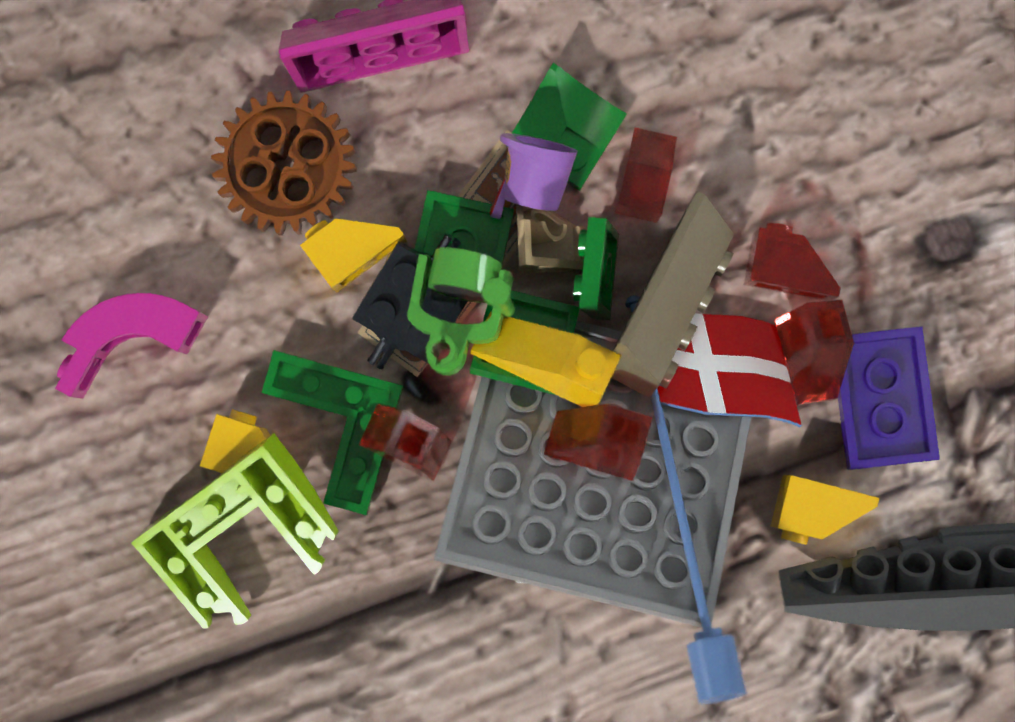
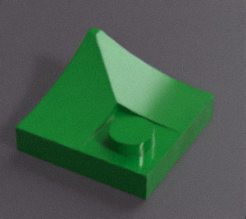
[506,63,627,191]

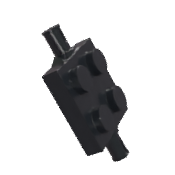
[352,233,468,370]

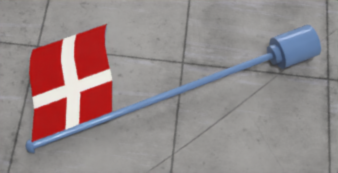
[625,295,802,704]

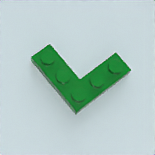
[261,350,404,515]

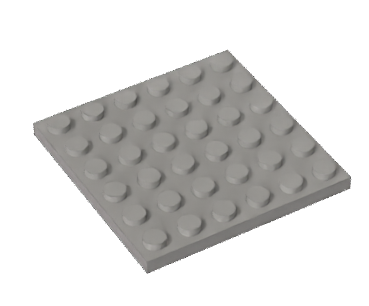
[434,321,751,627]

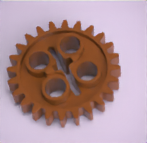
[211,90,357,236]

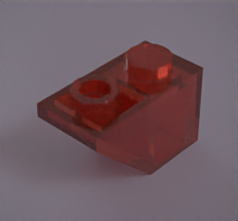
[775,300,854,405]
[359,404,451,481]
[544,404,653,481]

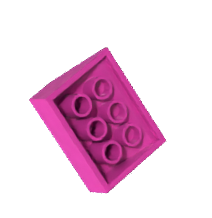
[278,0,469,93]

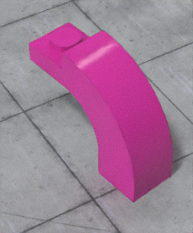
[55,293,208,399]

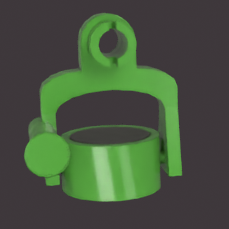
[407,247,515,376]

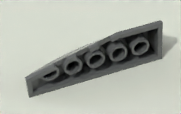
[779,523,1015,631]

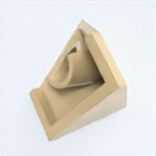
[516,204,585,274]

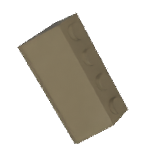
[612,191,734,398]

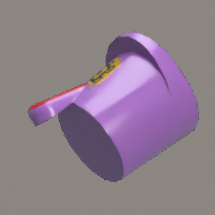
[490,133,578,219]

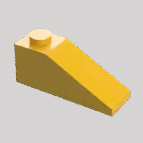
[470,312,622,413]

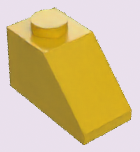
[300,218,407,293]
[200,409,270,473]
[770,475,879,545]

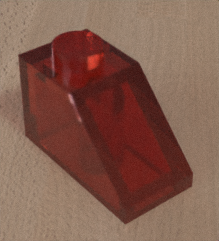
[615,127,677,223]
[744,223,841,301]

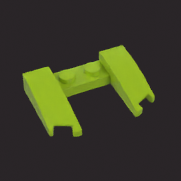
[131,433,339,628]

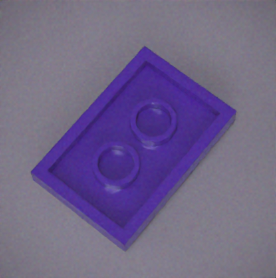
[830,326,940,470]

